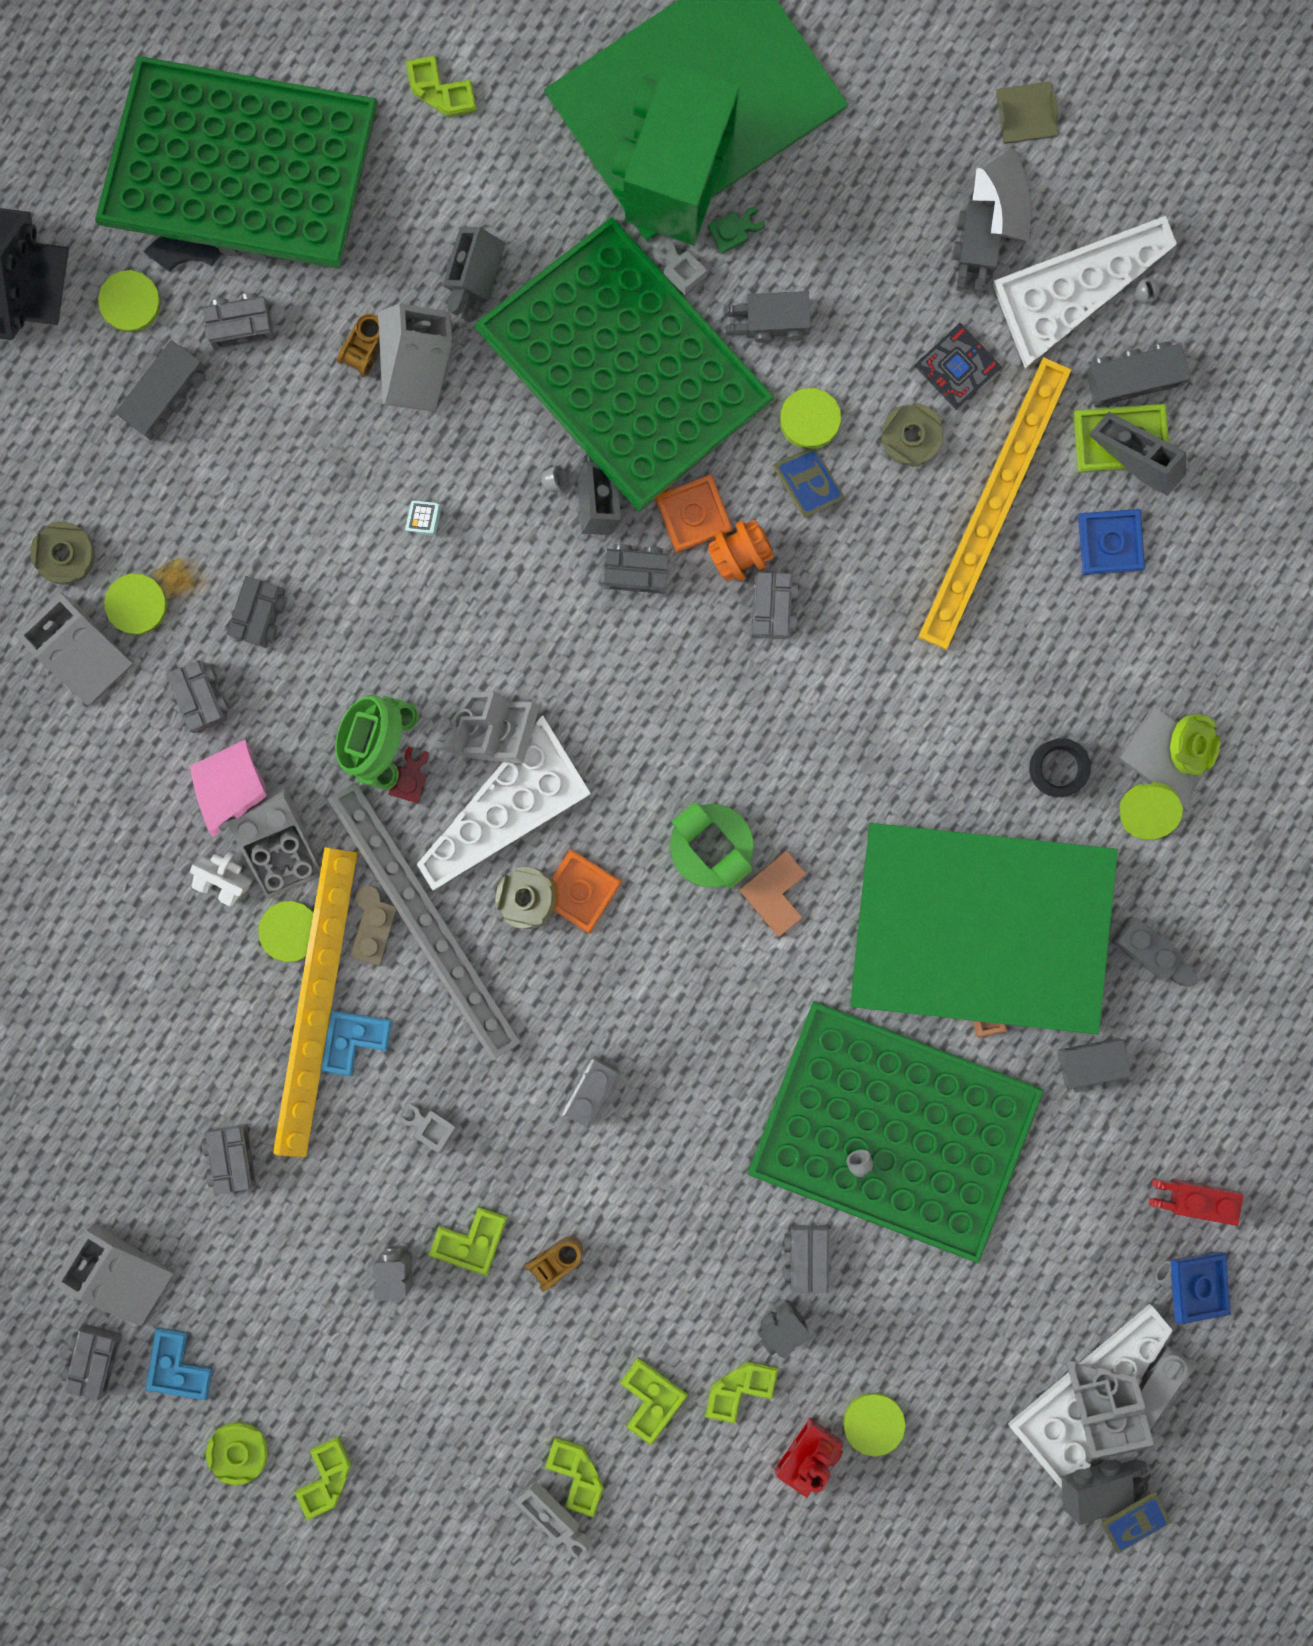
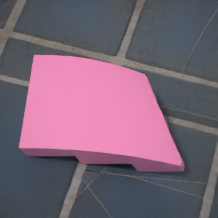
[190,740,267,837]

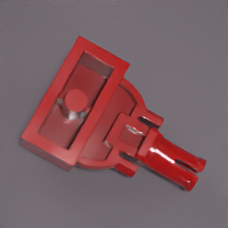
[775,1418,843,1498]

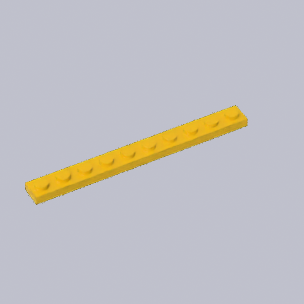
[918,357,1071,650]
[273,847,358,1157]

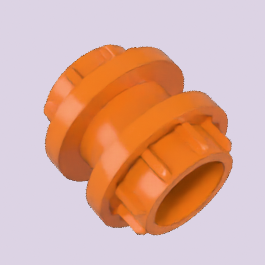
[708,520,774,582]

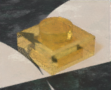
[152,557,196,600]

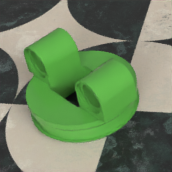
[335,695,418,790]
[670,801,754,890]

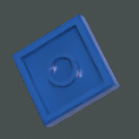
[1078,509,1145,575]
[1170,1252,1231,1324]

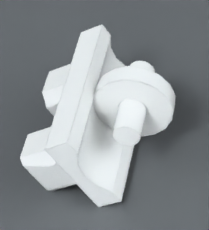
[189,851,253,906]

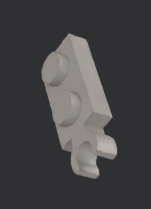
[514,1481,593,1559]

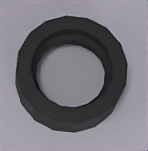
[1029,738,1091,797]

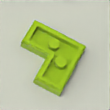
[429,1207,508,1276]
[620,1357,688,1446]

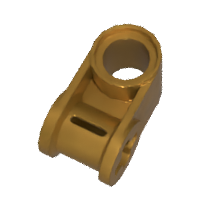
[336,313,380,377]
[524,1236,583,1292]

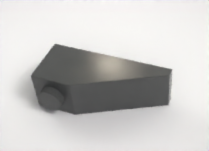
[1090,412,1186,496]

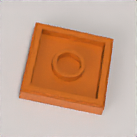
[655,474,733,553]
[552,849,622,934]

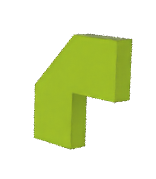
[406,55,477,117]
[705,1361,778,1424]
[294,1436,352,1521]
[545,1437,604,1518]

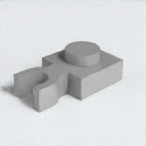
[653,240,708,295]
[399,1103,458,1154]

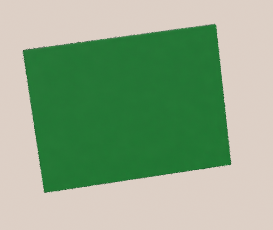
[544,0,848,242]
[95,56,378,269]
[474,217,775,512]
[850,823,1118,1035]
[747,1001,1044,1264]

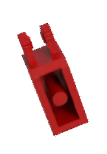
[1148,1179,1244,1226]

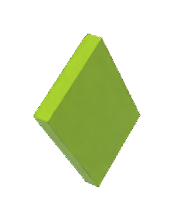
[1073,404,1169,473]

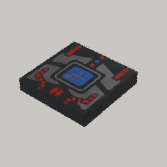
[915,323,1002,410]

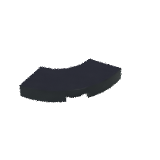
[144,237,222,272]

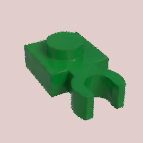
[707,207,765,254]

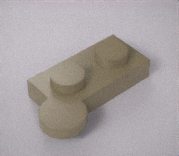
[350,886,397,966]

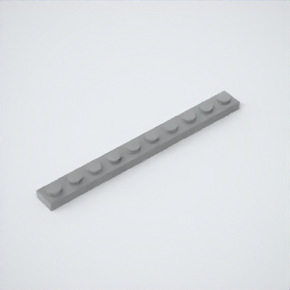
[328,782,520,1061]

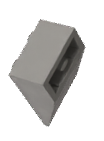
[378,303,452,411]
[15,593,133,706]
[226,783,321,898]
[53,1224,175,1326]

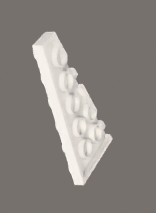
[992,216,1177,369]
[417,715,591,891]
[1008,1304,1173,1489]

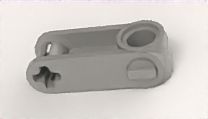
[1140,1345,1195,1430]

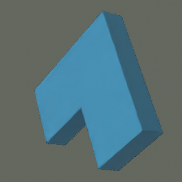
[321,1010,393,1076]
[145,1327,213,1401]

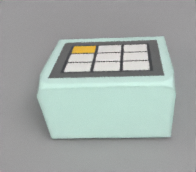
[405,500,442,537]

